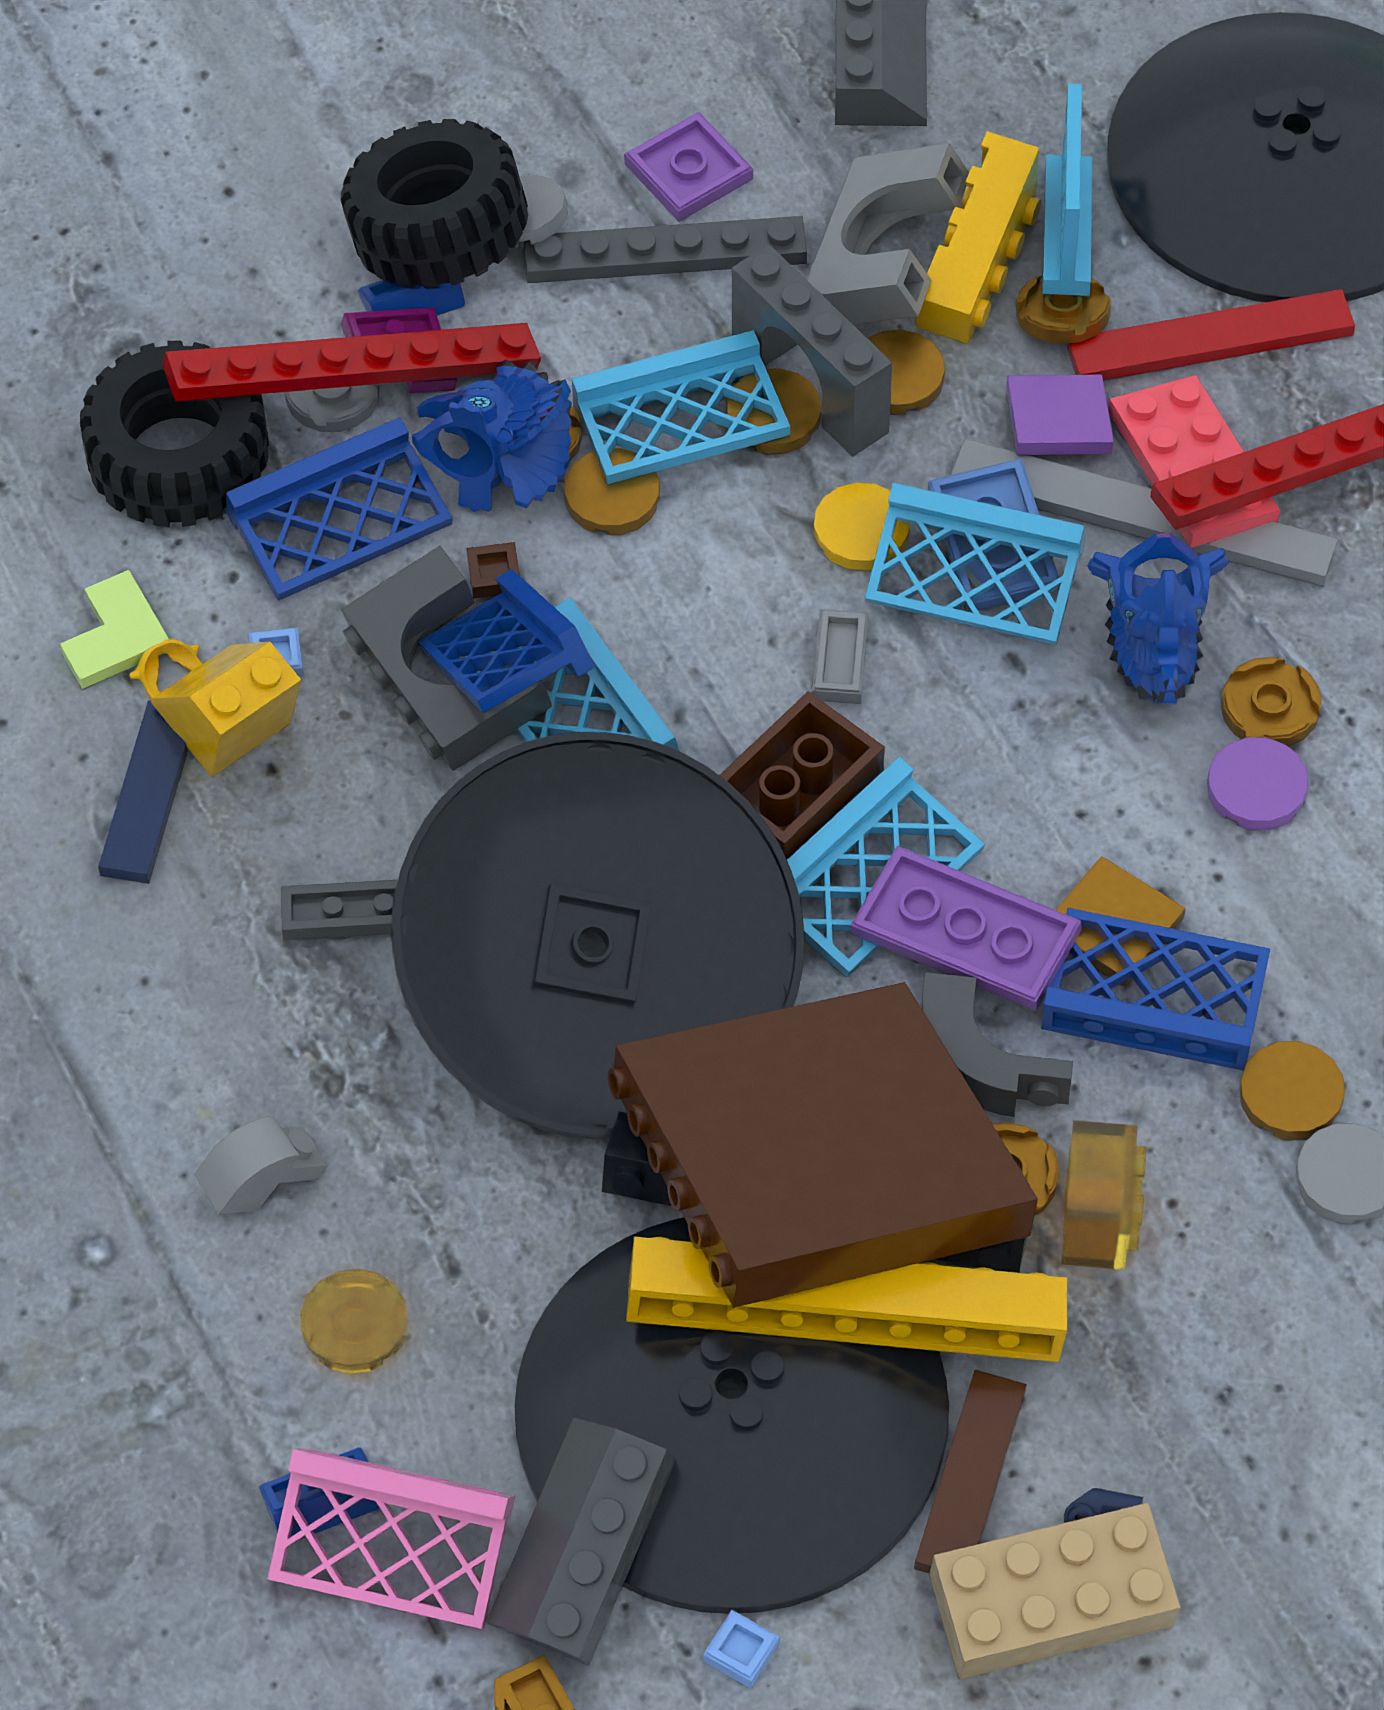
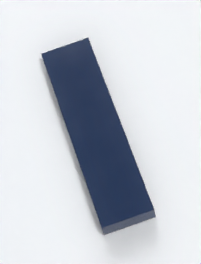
[98,700,189,884]

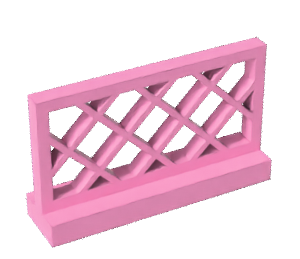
[267,1447,515,1629]

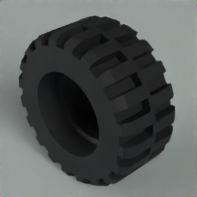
[341,119,528,289]
[80,340,269,527]

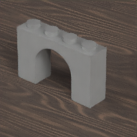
[807,143,969,325]

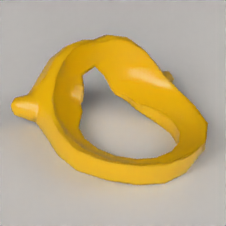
[129,638,202,699]

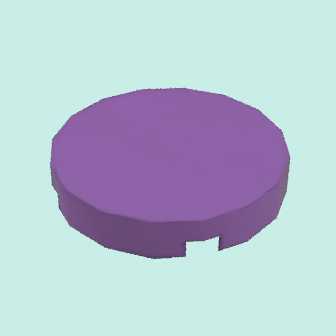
[1207,737,1309,830]

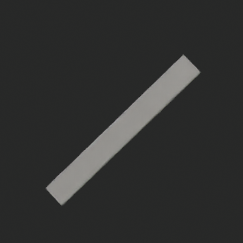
[951,438,1338,586]

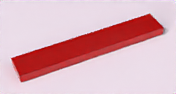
[1067,289,1355,381]

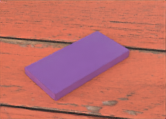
[850,846,1082,1011]

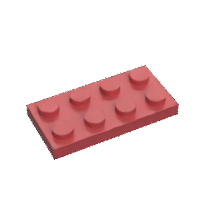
[1108,375,1280,548]

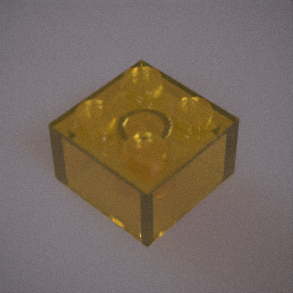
[1061,1120,1146,1270]

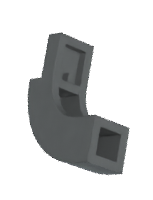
[922,972,1073,1117]

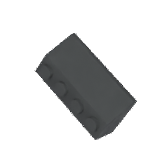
[835,0,927,126]
[486,1418,675,1666]

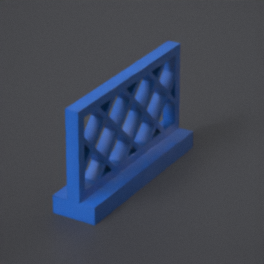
[226,417,453,601]
[418,569,595,713]
[1041,908,1270,1071]

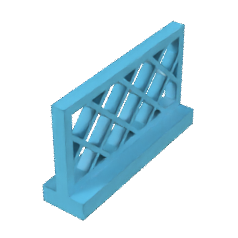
[1042,83,1092,296]
[571,330,790,485]
[865,483,1086,645]
[475,597,679,751]
[787,756,985,978]

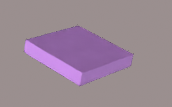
[624,112,753,222]
[1006,375,1114,455]

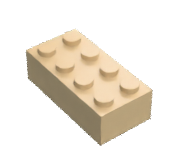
[929,1503,1181,1680]

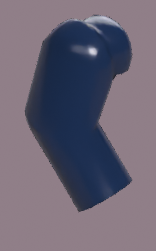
[1064,1488,1144,1523]

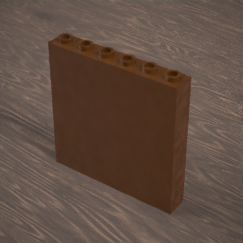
[608,982,1038,1308]

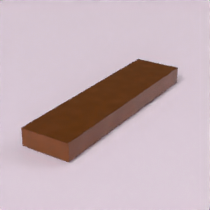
[914,1370,1027,1573]

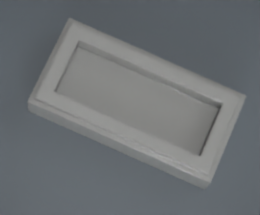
[812,609,869,704]

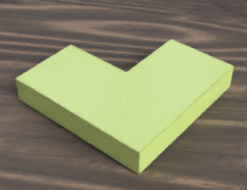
[60,570,169,689]

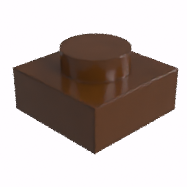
[466,542,520,599]

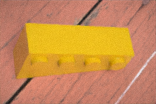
[915,131,1041,344]

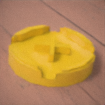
[814,482,910,571]

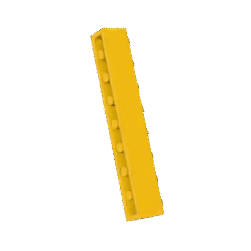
[626,1237,1067,1362]

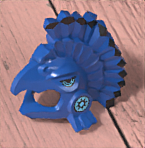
[412,360,572,512]
[1087,533,1229,704]

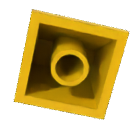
[151,641,301,778]

